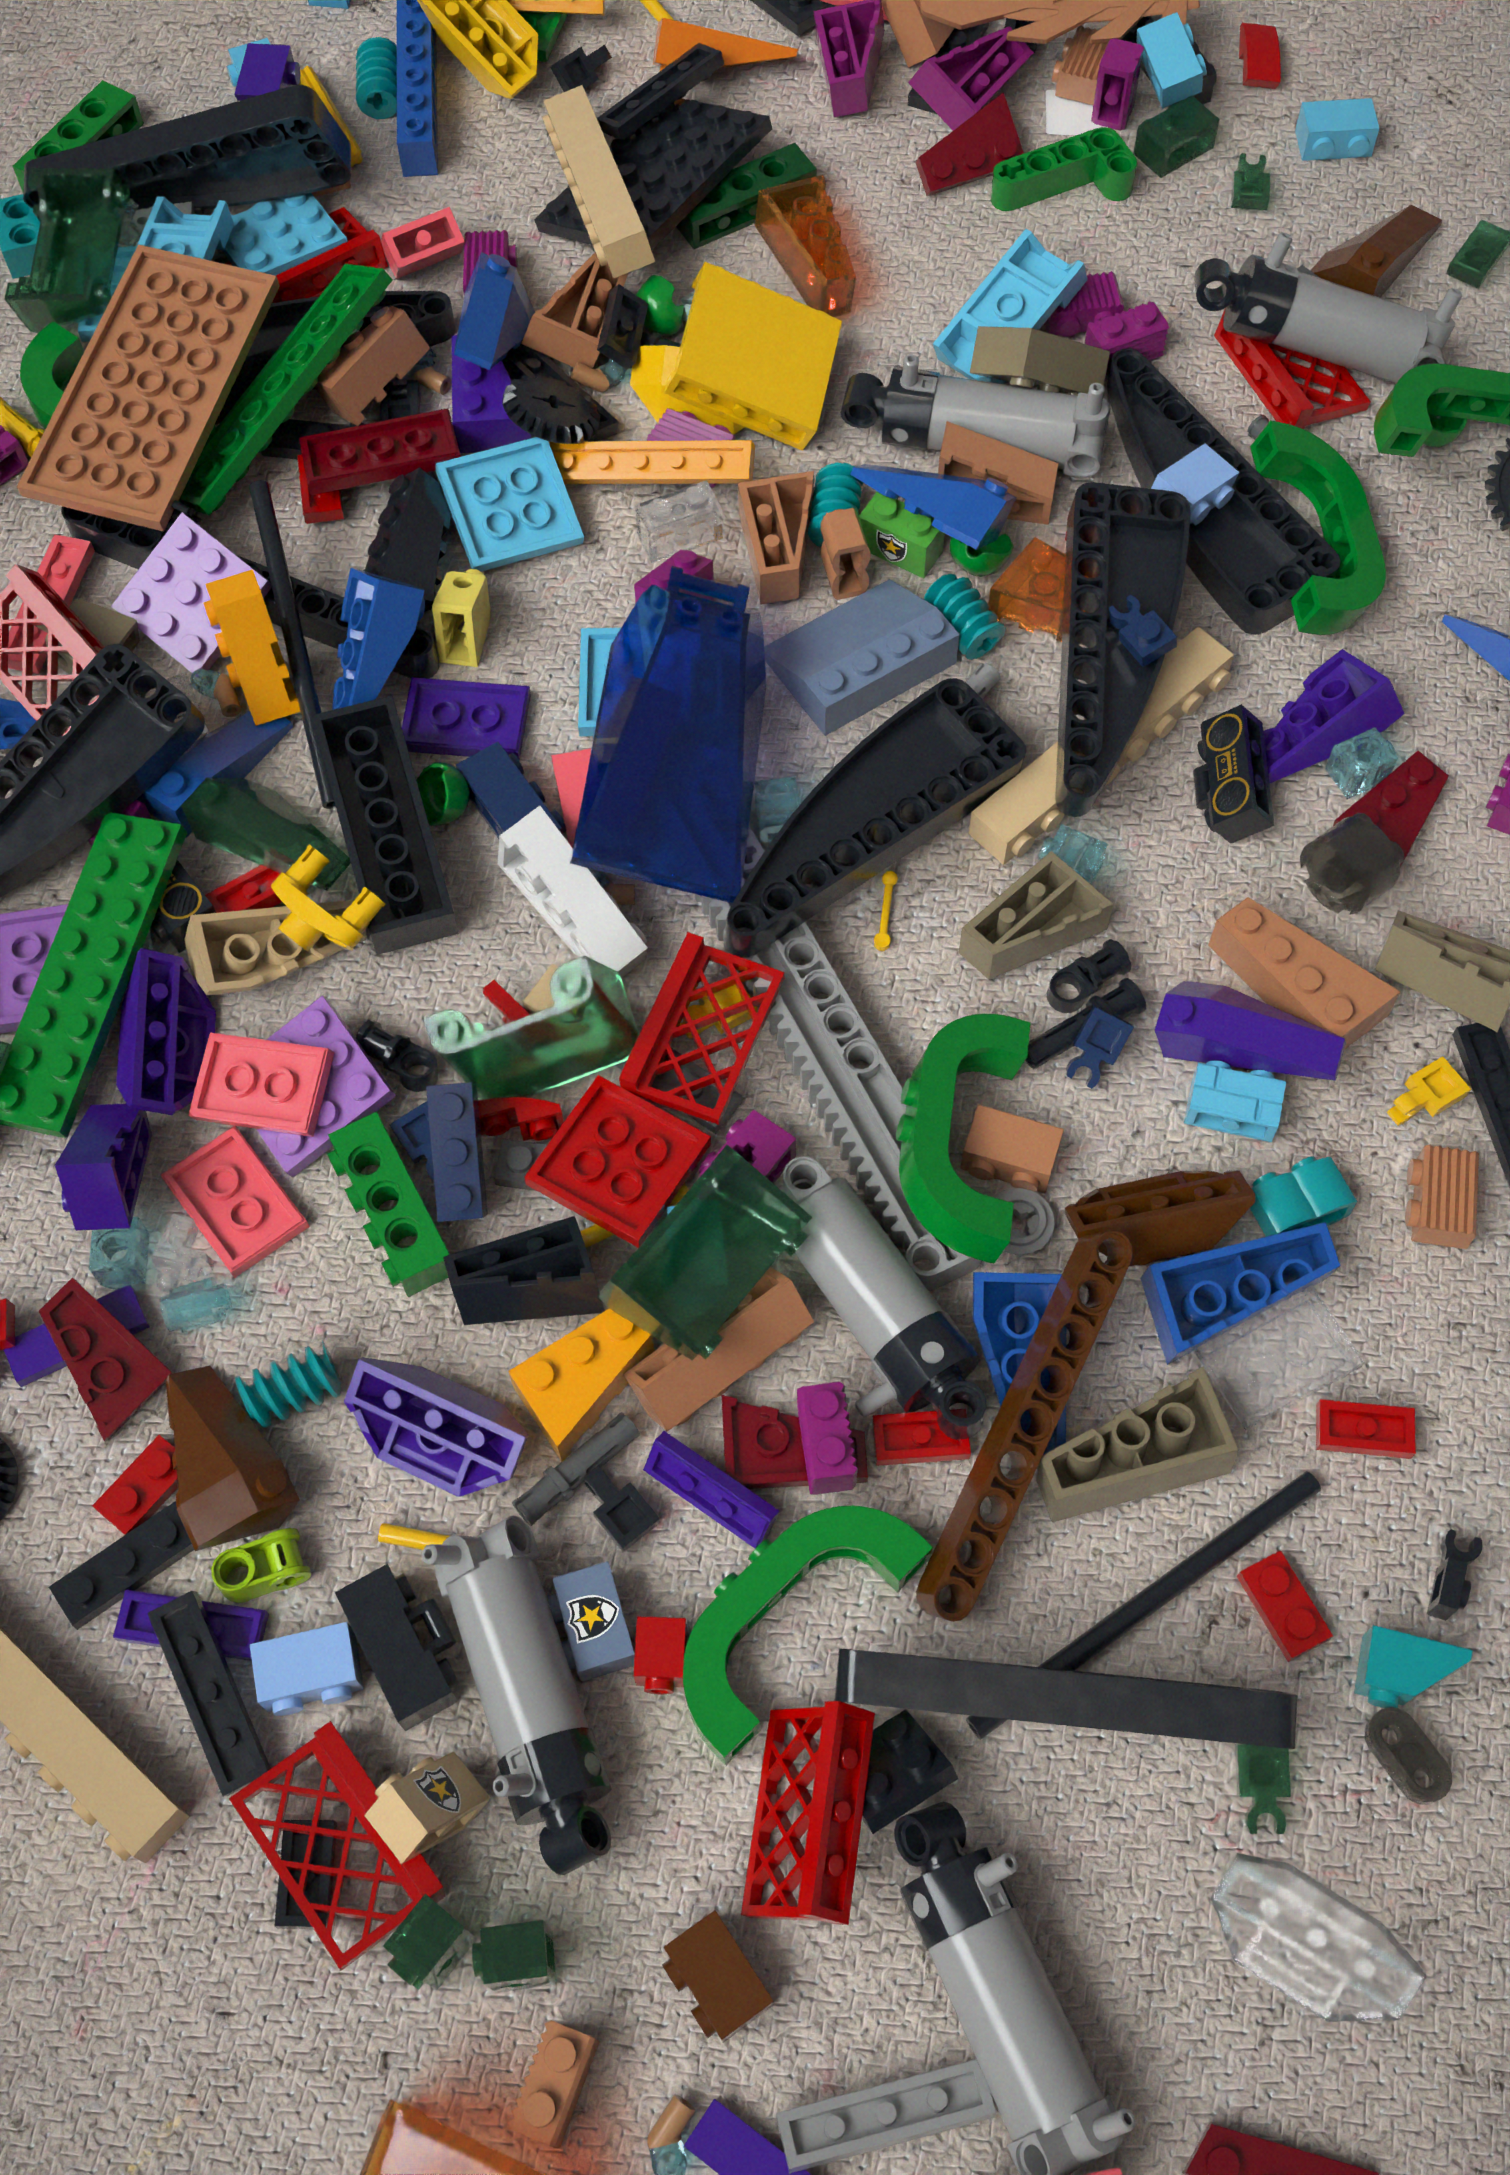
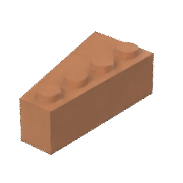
[1208,897,1400,1050]

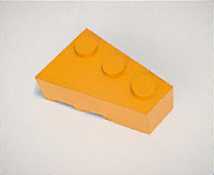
[203,569,301,726]
[508,1297,655,1462]

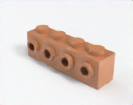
[623,1266,814,1432]

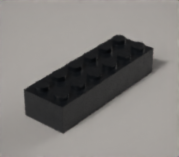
[311,696,458,955]

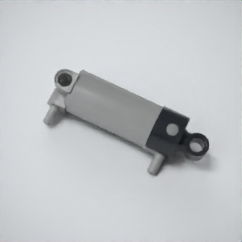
[1194,232,1462,383]
[840,354,1110,477]
[732,1156,986,1440]
[422,1515,612,1875]
[894,1801,1135,2175]

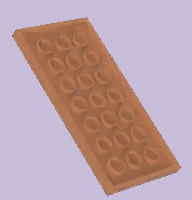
[17,244,280,532]

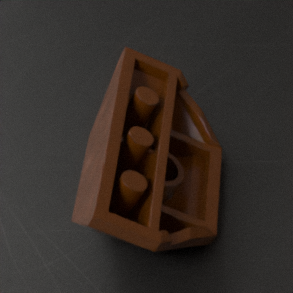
[1065,1170,1255,1266]

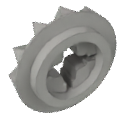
[993,1188,1055,1258]

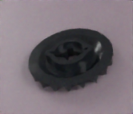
[502,375,601,444]

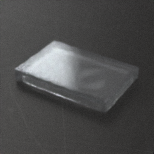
[1195,1286,1365,1431]

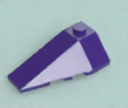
[1264,649,1405,783]
[1155,981,1346,1081]

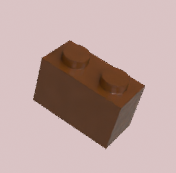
[662,1910,774,2043]

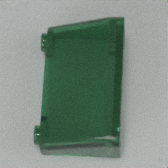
[4,168,130,333]
[423,956,639,1100]
[597,1145,812,1361]

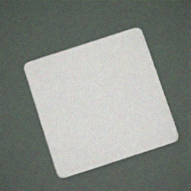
[1045,90,1108,135]

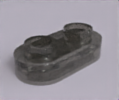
[1364,1707,1452,1805]

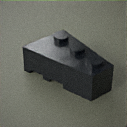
[443,1216,605,1325]

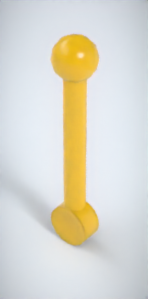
[874,870,898,951]

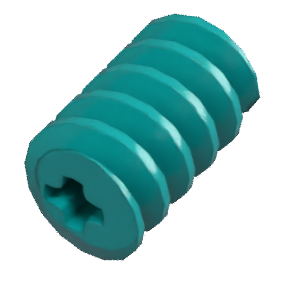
[355,37,397,119]
[808,463,863,547]
[924,574,1006,660]
[235,1340,341,1428]

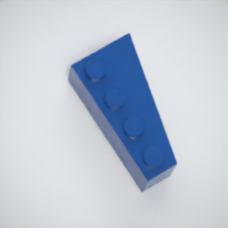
[1140,1222,1341,1365]

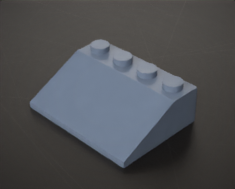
[759,579,959,736]

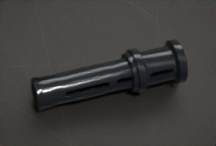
[1025,978,1146,1070]

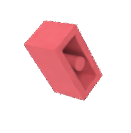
[381,207,465,279]

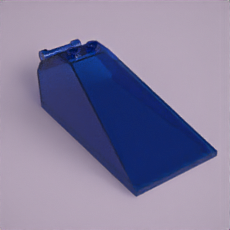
[570,565,767,903]

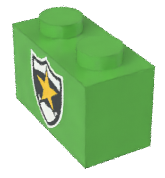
[858,492,945,579]

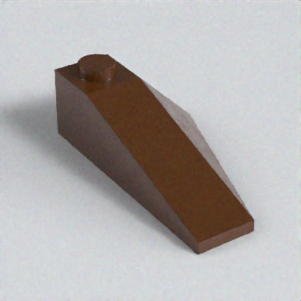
[1311,205,1442,298]
[166,1365,300,1551]

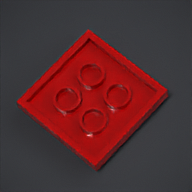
[524,1075,711,1248]

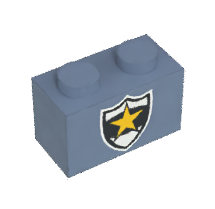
[547,1561,635,1682]

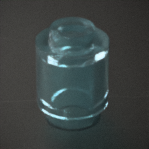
[159,1277,232,1333]

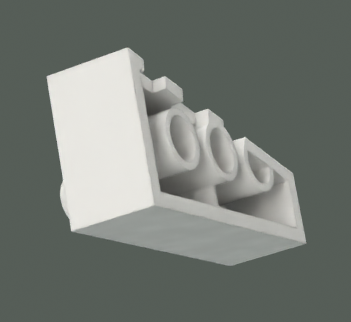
[497,806,648,989]

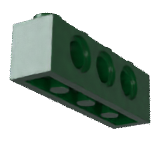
[676,143,817,250]

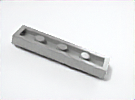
[776,2059,996,2174]

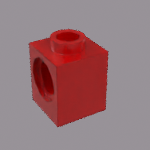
[633,1616,688,1695]

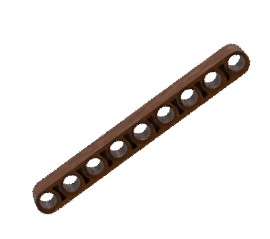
[916,1231,1133,1622]

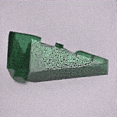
[181,777,351,892]

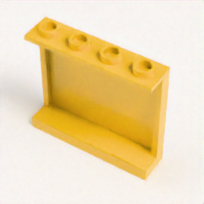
[664,262,842,451]

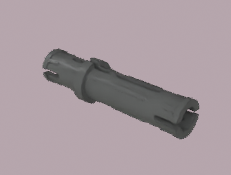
[512,1412,640,1526]

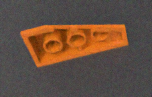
[653,18,798,72]

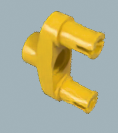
[271,844,386,952]

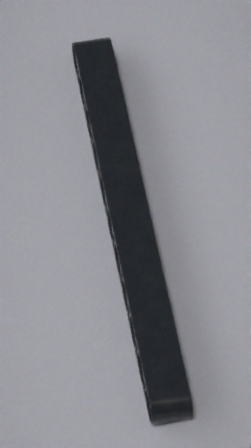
[61,506,439,679]

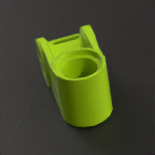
[211,1528,311,1603]

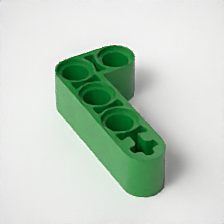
[990,127,1137,211]

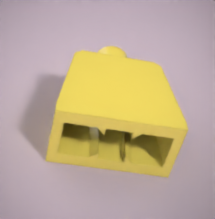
[432,569,491,667]

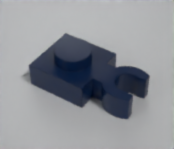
[1109,595,1177,667]
[1066,1005,1134,1089]
[389,1101,434,1183]

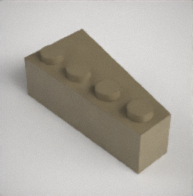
[1036,1366,1239,1522]

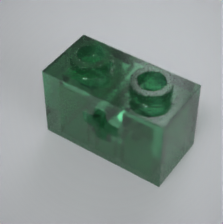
[1133,95,1220,178]
[383,1894,477,1990]
[472,1920,557,1993]

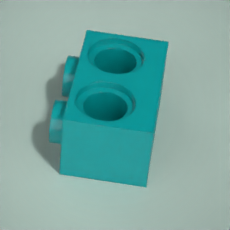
[0,194,57,279]

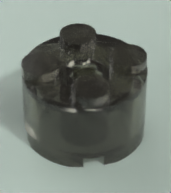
[1300,813,1405,915]

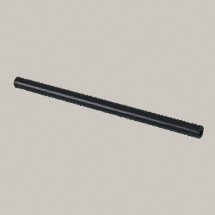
[249,480,336,809]
[966,1471,1321,1740]

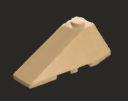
[184,900,367,995]

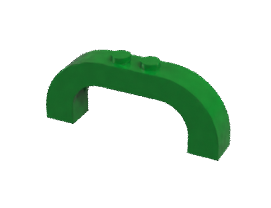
[20,321,216,438]
[1374,364,1510,457]
[1250,420,1386,635]
[896,1014,1031,1264]
[683,1506,933,1766]

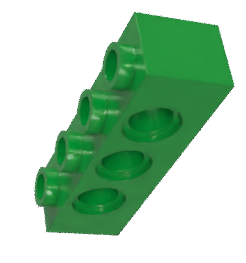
[13,80,144,193]
[327,1111,450,1297]

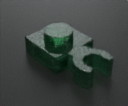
[1231,153,1270,210]
[1235,1744,1291,1834]

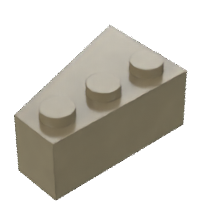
[970,326,1110,396]
[959,851,1114,980]
[1375,910,1510,1032]

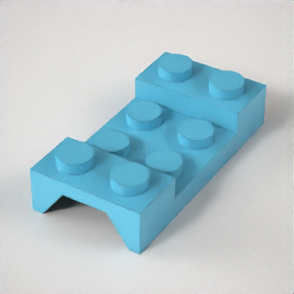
[135,196,234,261]
[933,229,1088,384]

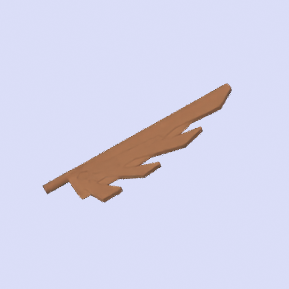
[920,0,1200,44]

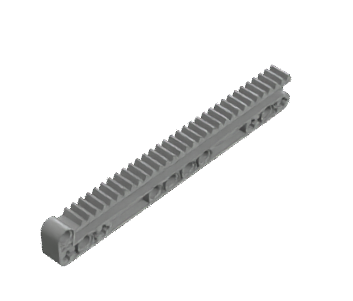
[650,775,982,1291]

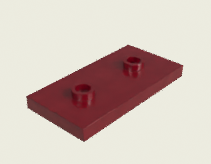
[299,408,461,495]

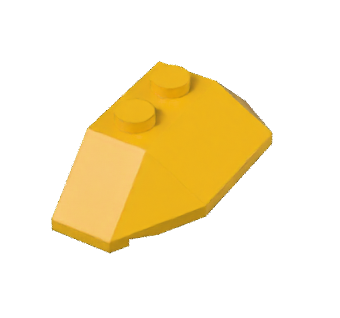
[417,0,538,99]
[630,345,745,435]

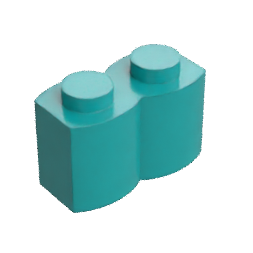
[1250,1156,1357,1237]

